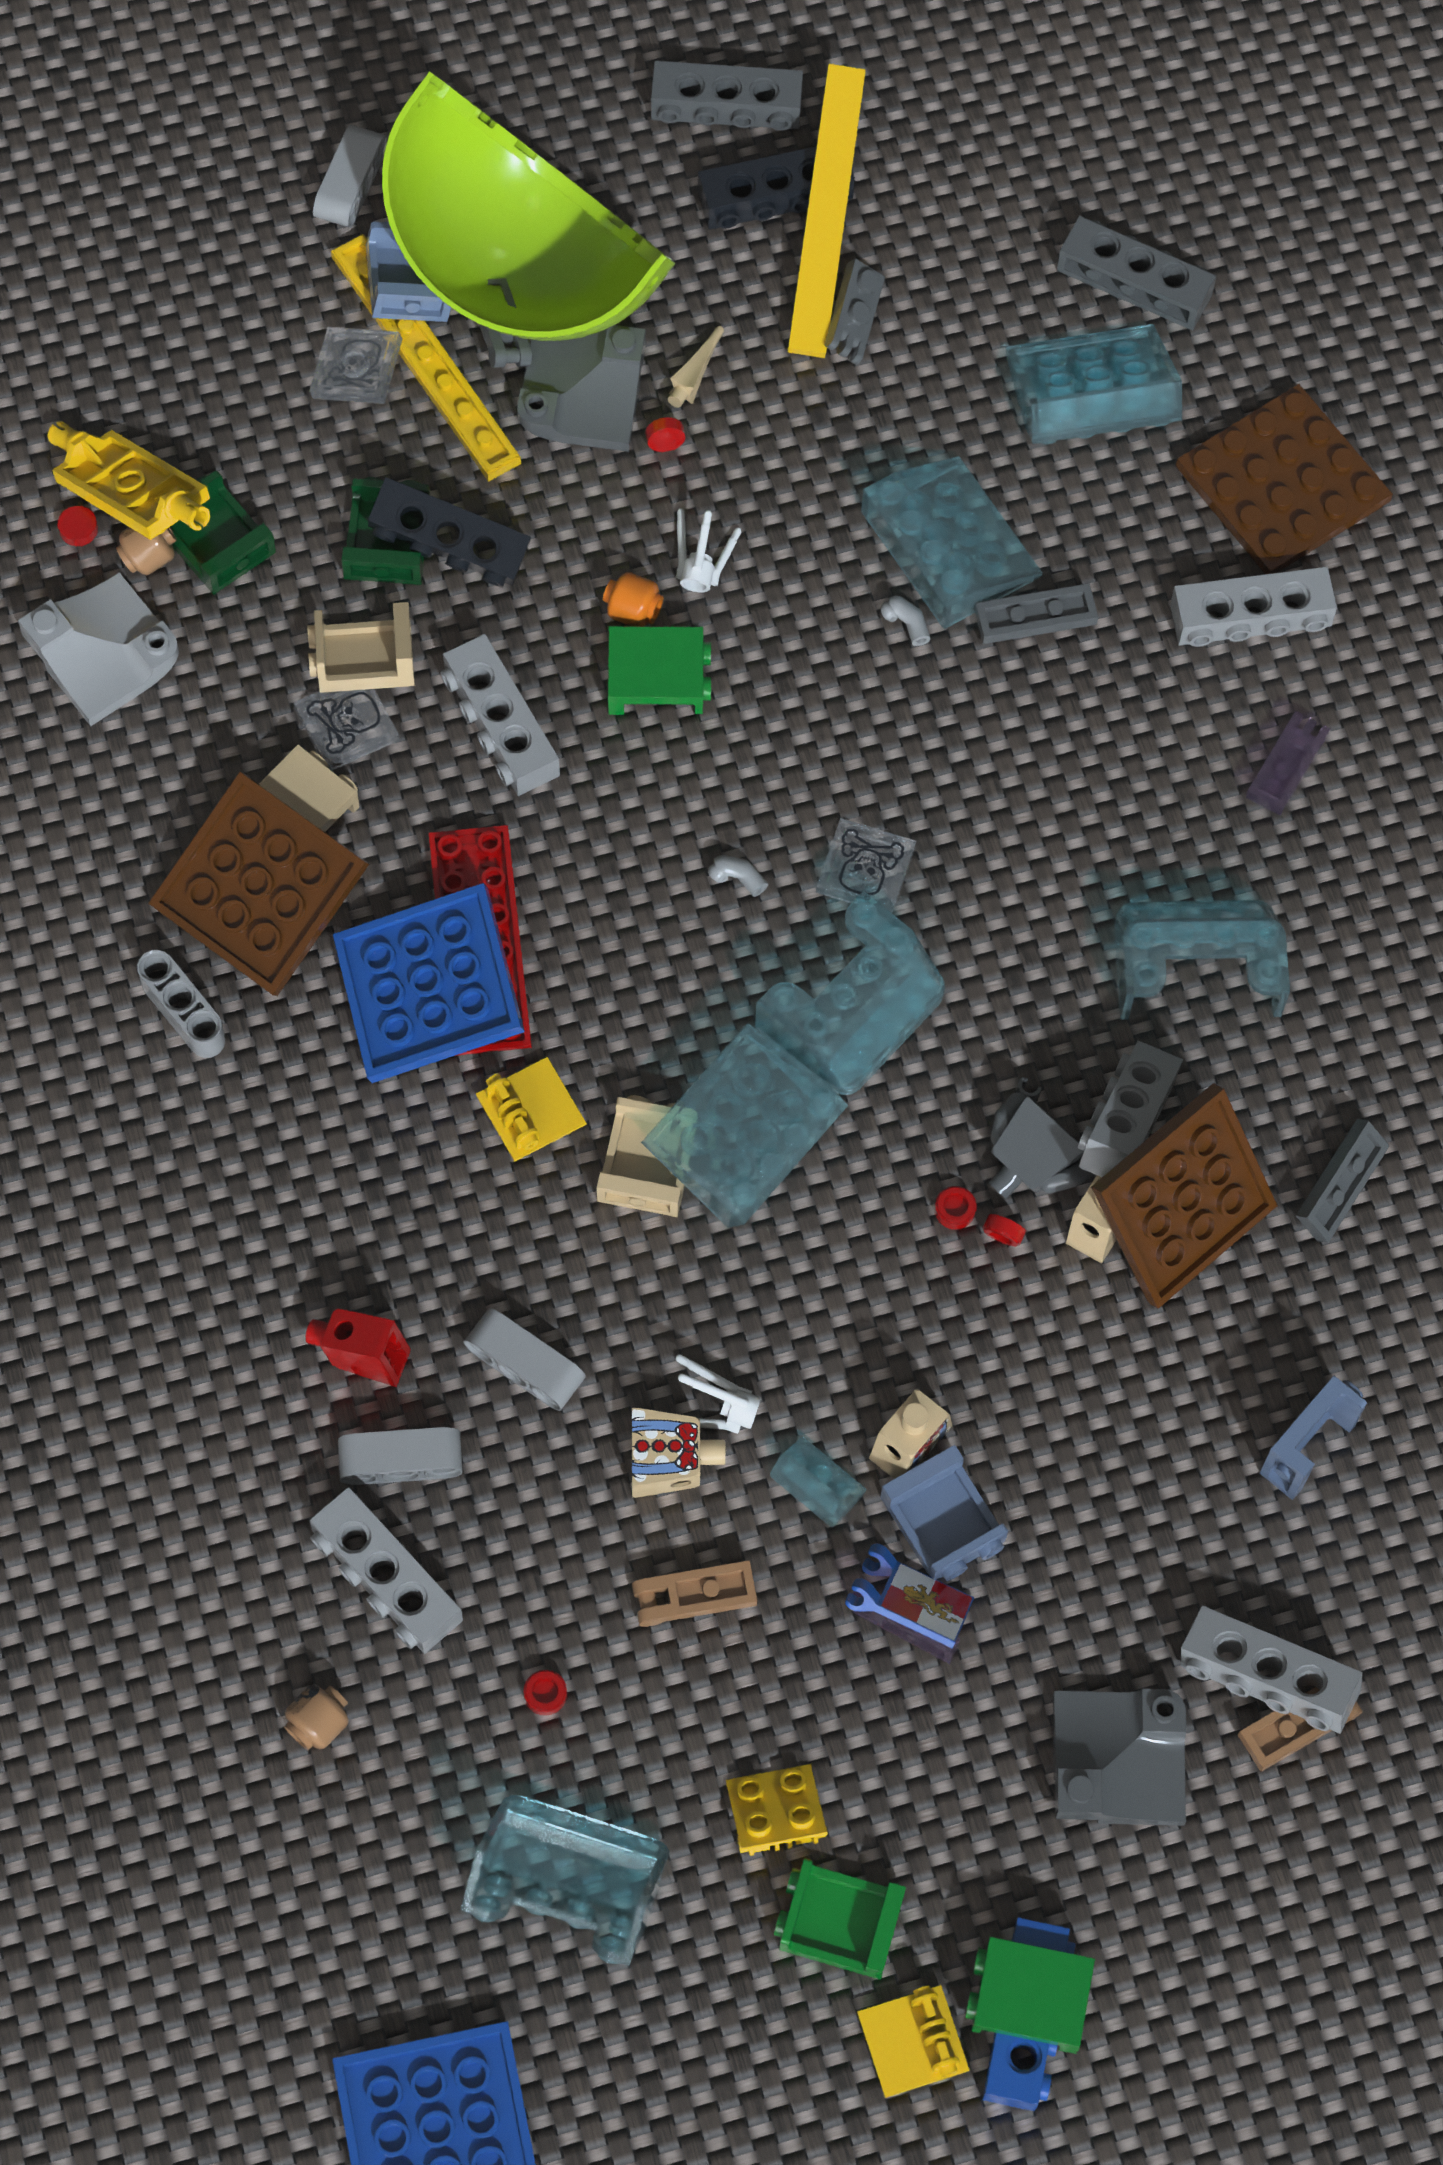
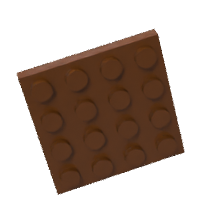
[1176,384,1393,575]
[148,772,370,996]
[1091,1083,1277,1309]

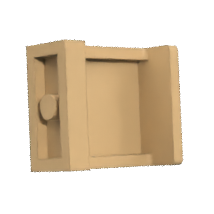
[307,602,415,693]
[259,745,359,832]
[597,1095,698,1217]

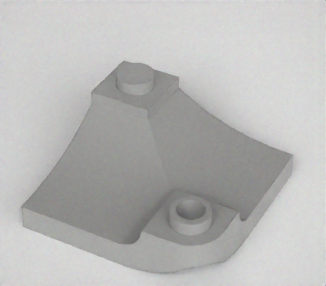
[18,572,179,726]

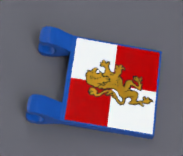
[845,1543,974,1648]

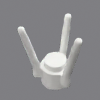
[676,509,742,593]
[675,1354,761,1434]

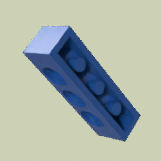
[982,1918,1075,2111]

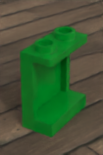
[608,626,711,715]
[774,1858,906,1980]
[965,1937,1095,2054]

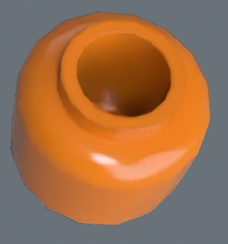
[603,572,664,627]

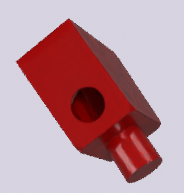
[306,1308,411,1387]

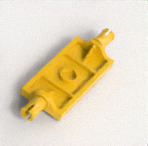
[48,421,210,540]

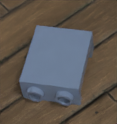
[366,222,451,322]
[1260,1376,1367,1500]
[880,1445,1008,1581]

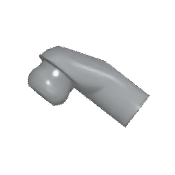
[881,596,931,646]
[708,855,768,897]

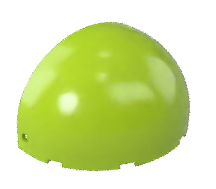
[382,71,675,341]

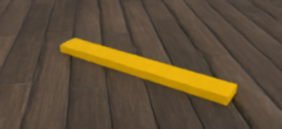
[787,64,866,358]
[331,234,521,482]

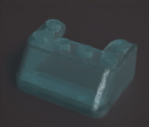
[755,891,945,1095]
[1115,900,1290,1020]
[460,1795,669,1966]

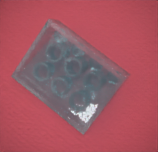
[1006,324,1182,444]
[861,456,1042,629]
[641,1024,848,1228]

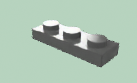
[975,583,1098,644]
[1296,1119,1389,1243]

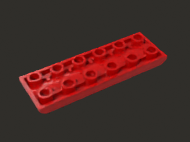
[428,825,532,1056]

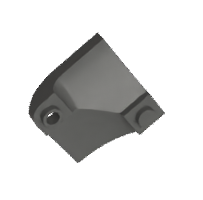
[517,325,646,452]
[1053,1689,1186,1826]

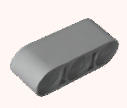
[313,124,388,228]
[137,950,225,1058]
[463,1308,586,1411]
[338,1427,463,1485]

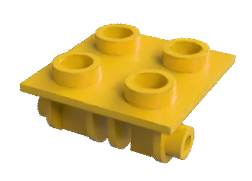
[476,1057,587,1162]
[726,1764,828,1856]
[857,1985,970,2098]

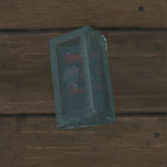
[770,1436,867,1527]

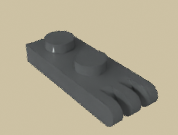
[825,258,885,365]

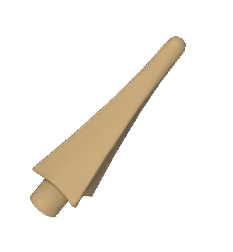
[668,326,724,407]

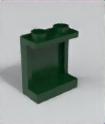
[170,470,276,595]
[342,477,430,585]

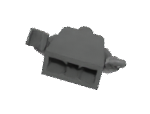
[989,1077,1095,1199]

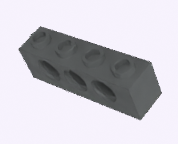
[651,61,803,130]
[1057,216,1216,331]

